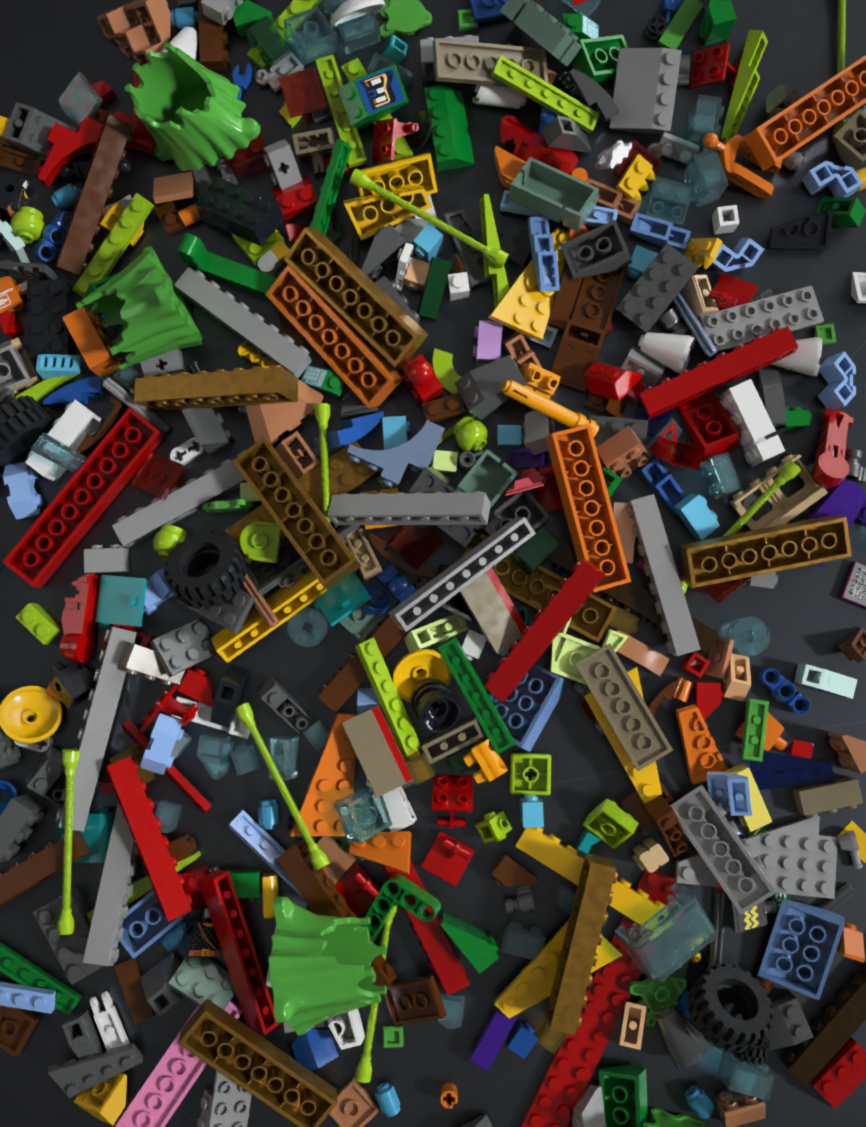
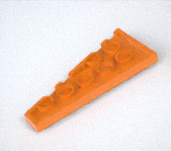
[289,714,357,836]

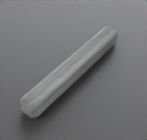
[102,377,170,434]

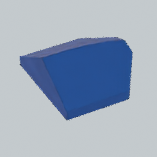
[291,1028,339,1070]

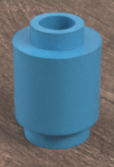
[171,7,199,29]
[51,183,80,210]
[258,799,279,829]
[161,921,187,951]
[374,1082,401,1118]
[684,1085,715,1119]

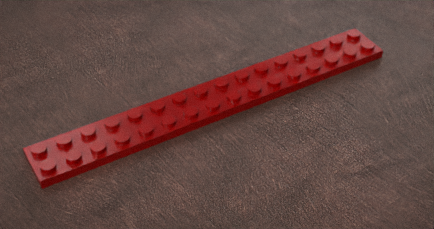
[519,869,684,1127]

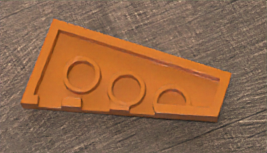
[676,704,728,785]

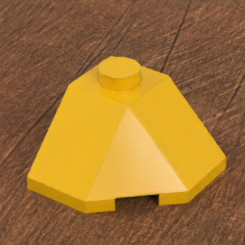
[74,1073,127,1125]

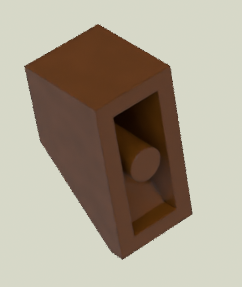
[491,852,538,887]

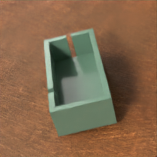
[500,0,582,67]
[510,157,599,232]
[458,449,518,530]

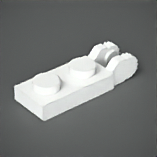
[90,991,129,1050]

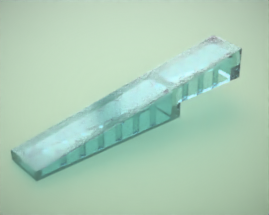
[31,432,88,473]

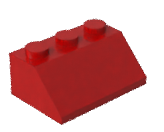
[811,1037,866,1109]

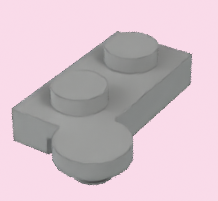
[255,52,305,92]
[647,132,699,166]

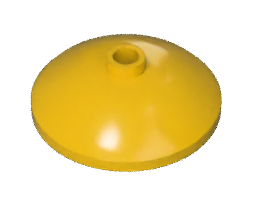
[392,649,452,703]
[0,686,62,744]

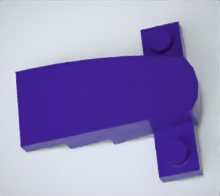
[805,472,866,567]

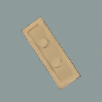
[344,525,383,581]

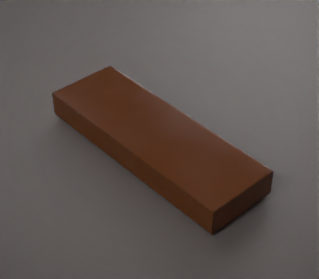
[114,958,156,1024]

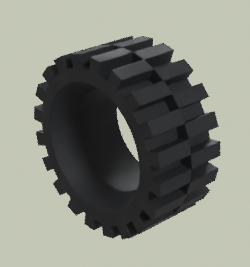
[0,395,54,466]

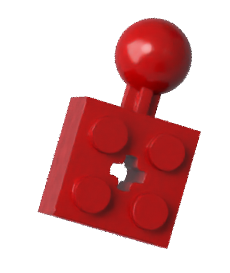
[401,354,443,405]

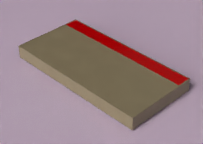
[459,567,526,654]
[341,705,413,798]

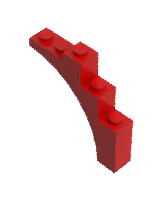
[37,110,156,188]

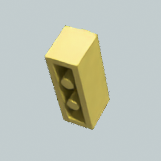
[723,763,772,832]

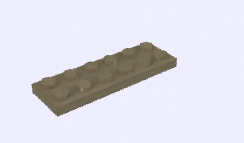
[433,38,548,87]
[574,643,673,771]

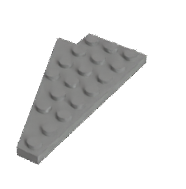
[675,816,838,899]

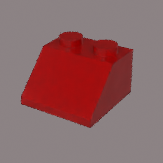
[271,174,318,224]
[583,362,642,401]

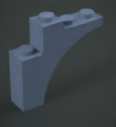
[345,420,445,488]

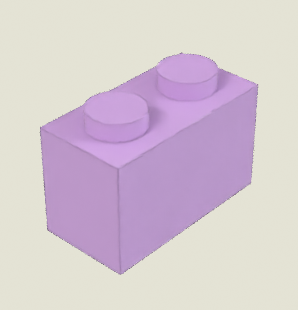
[473,320,502,363]

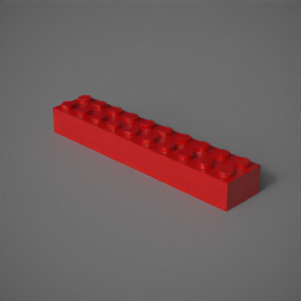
[3,407,165,588]

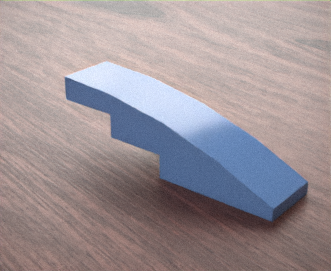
[527,217,560,292]

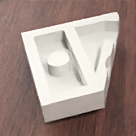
[395,243,414,292]

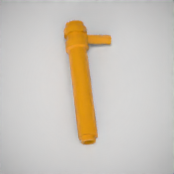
[501,380,599,437]

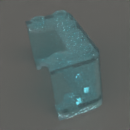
[615,882,717,982]

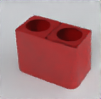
[653,436,704,470]

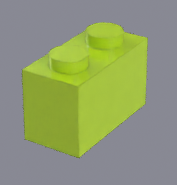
[15,603,64,645]

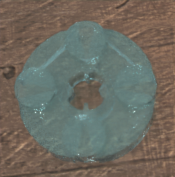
[288,607,328,647]
[729,617,771,656]

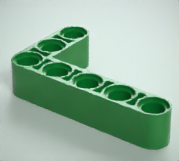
[177,233,277,299]
[362,874,441,943]

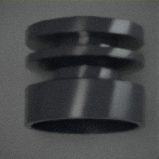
[410,679,460,733]

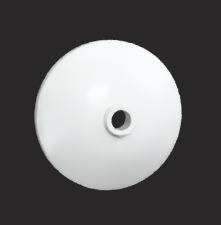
[330,0,386,28]

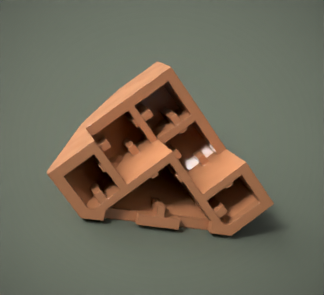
[96,0,171,66]
[246,379,324,444]

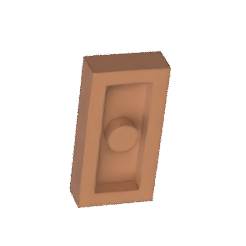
[704,636,734,679]

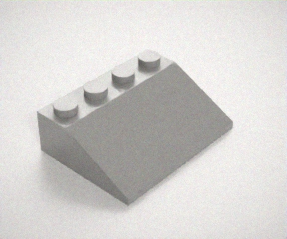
[609,48,682,136]

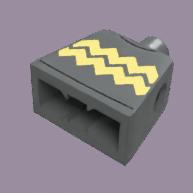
[727,895,777,933]

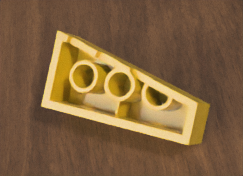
[344,185,432,241]

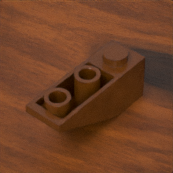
[644,794,691,857]

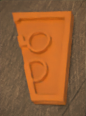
[349,831,411,874]

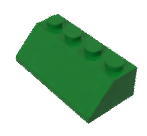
[424,85,475,172]
[599,1065,648,1127]

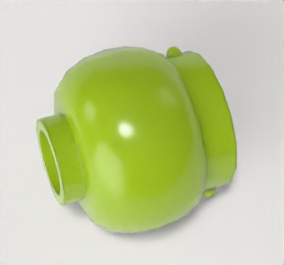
[10,206,45,244]
[452,416,488,452]
[153,525,187,560]

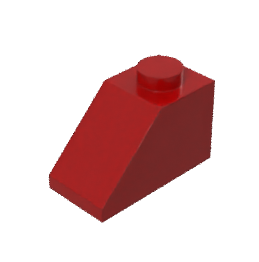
[178,667,216,708]
[692,682,724,720]
[183,865,208,910]

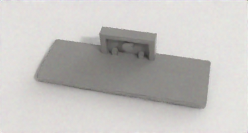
[700,286,824,352]
[197,1070,252,1127]

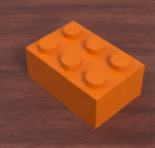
[62,307,121,378]

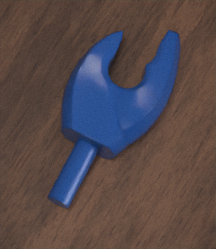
[662,0,683,26]
[232,61,252,101]

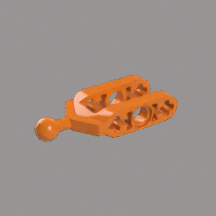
[703,133,783,199]

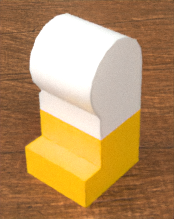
[258,241,290,276]

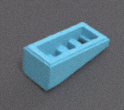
[36,354,82,379]

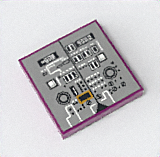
[839,561,866,608]

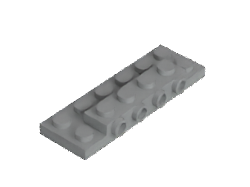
[670,784,776,914]

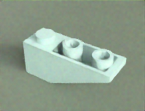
[794,664,857,699]

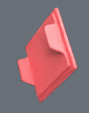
[505,467,550,496]

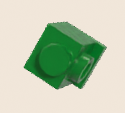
[780,407,812,430]

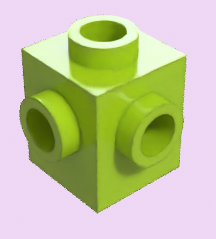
[475,811,512,844]

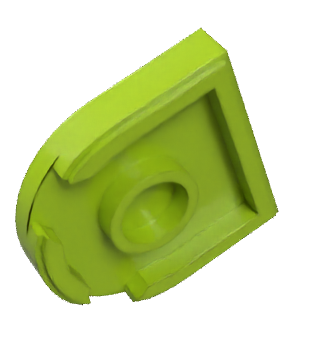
[239,521,282,564]

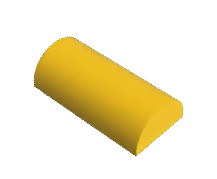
[357,152,438,197]

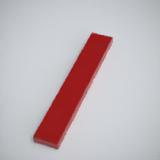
[121,720,211,815]

